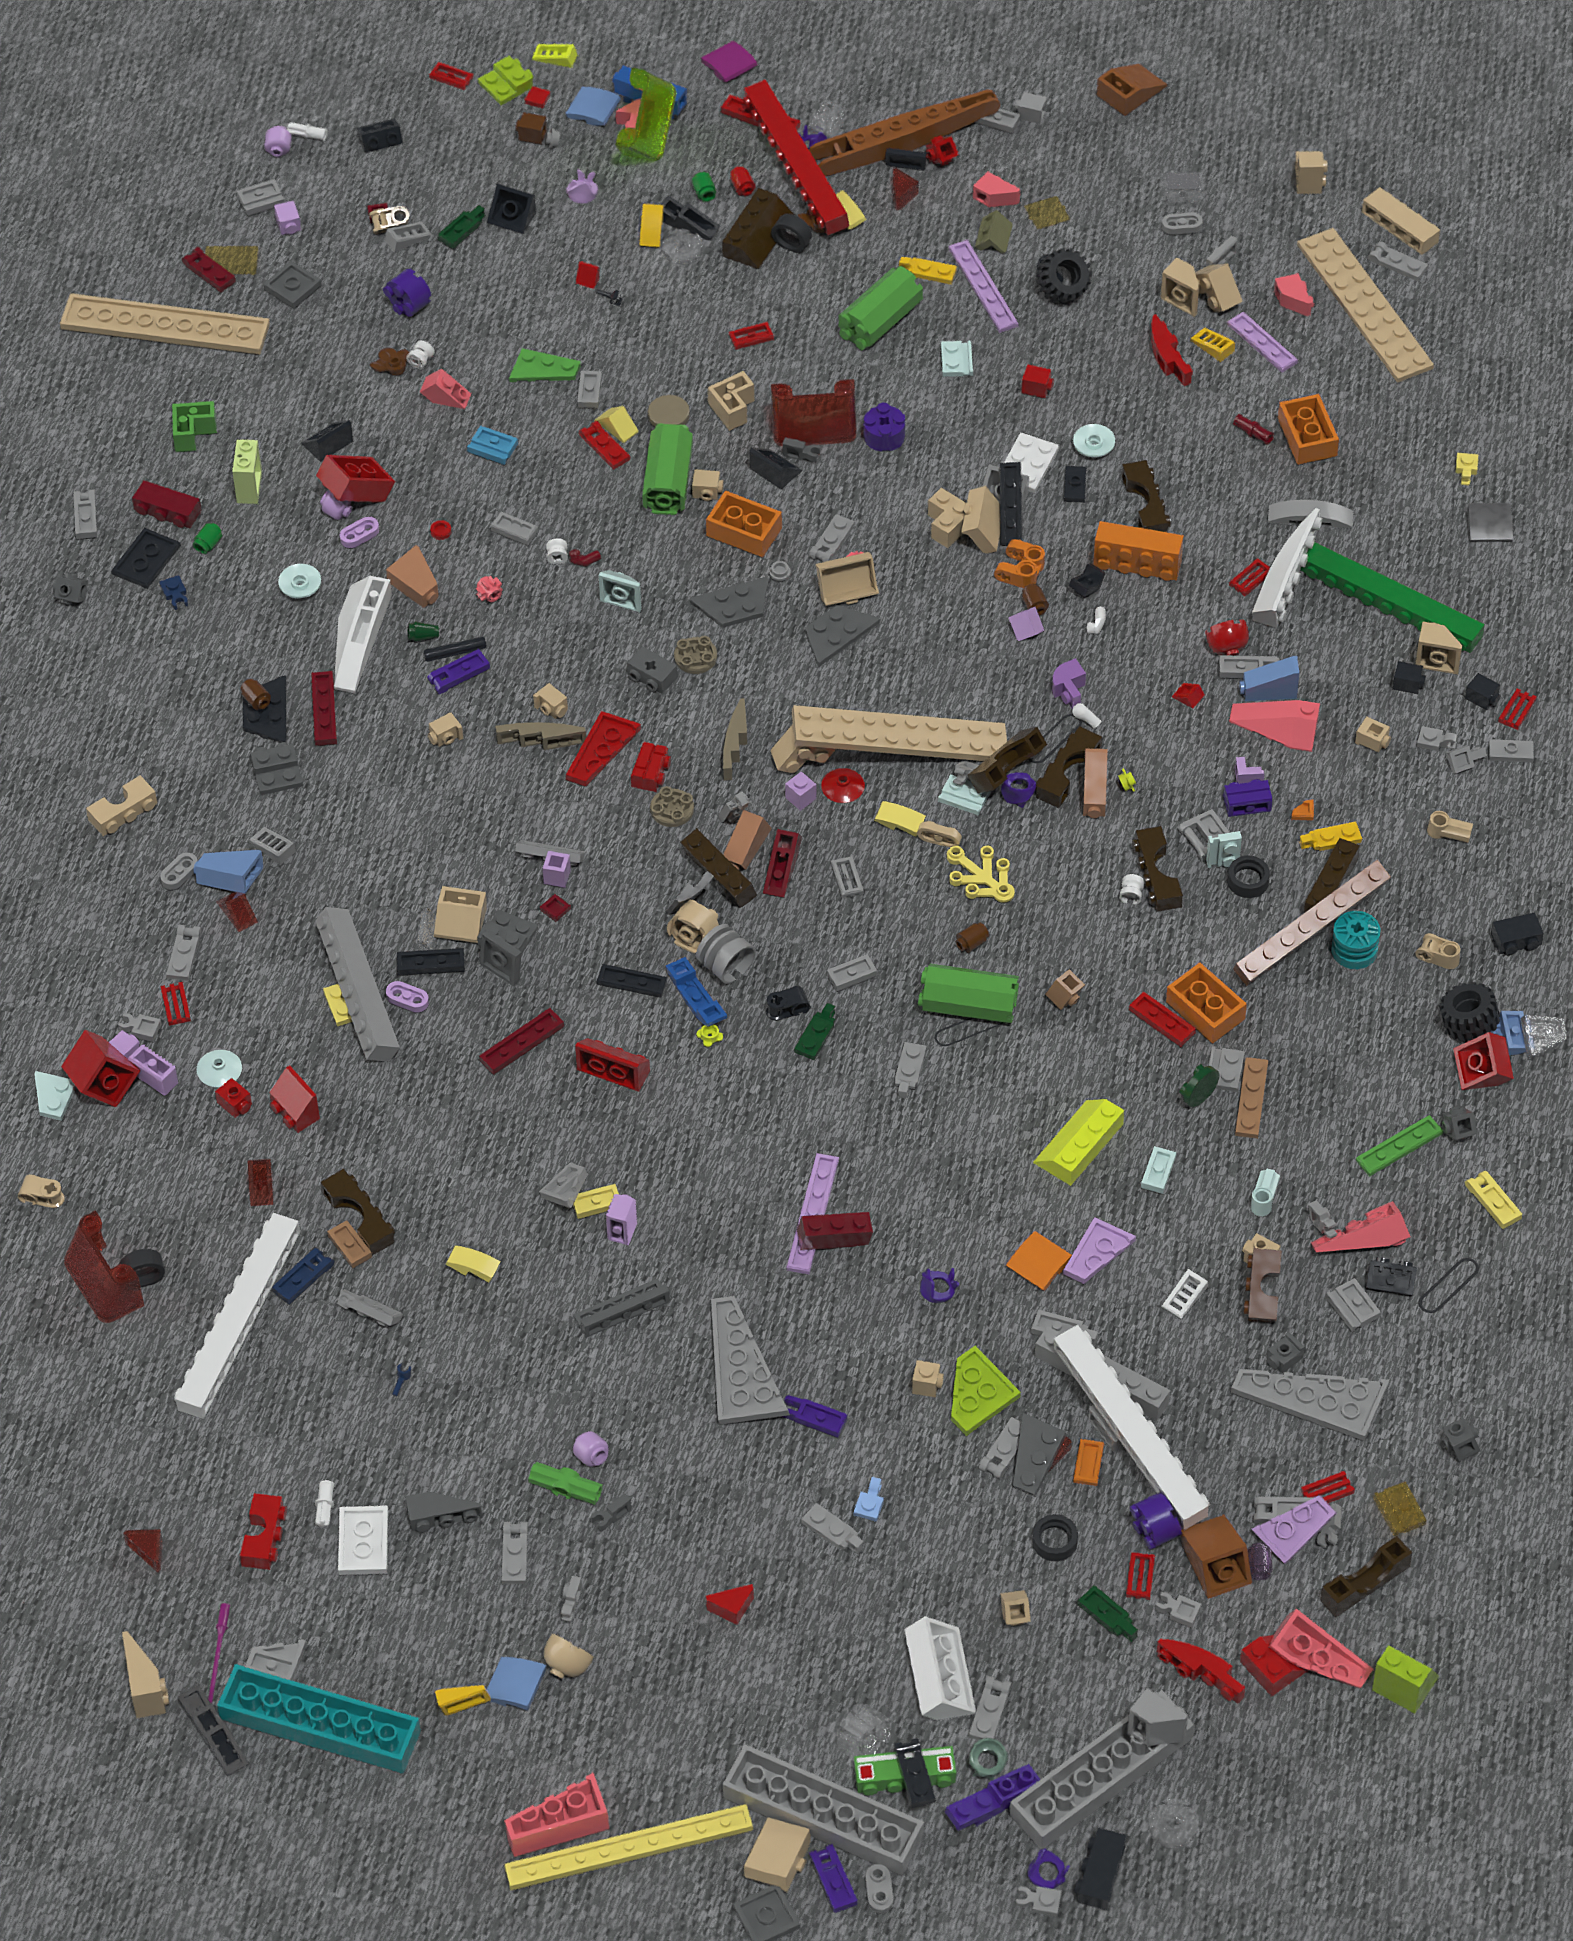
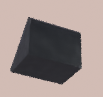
[486,183,536,234]
[301,420,354,462]
[749,447,802,490]

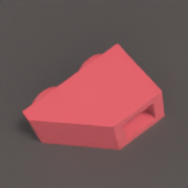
[973,172,1020,207]
[1274,274,1314,316]
[420,369,471,409]

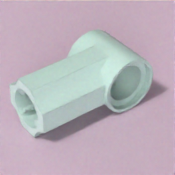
[1251,1169,1280,1216]

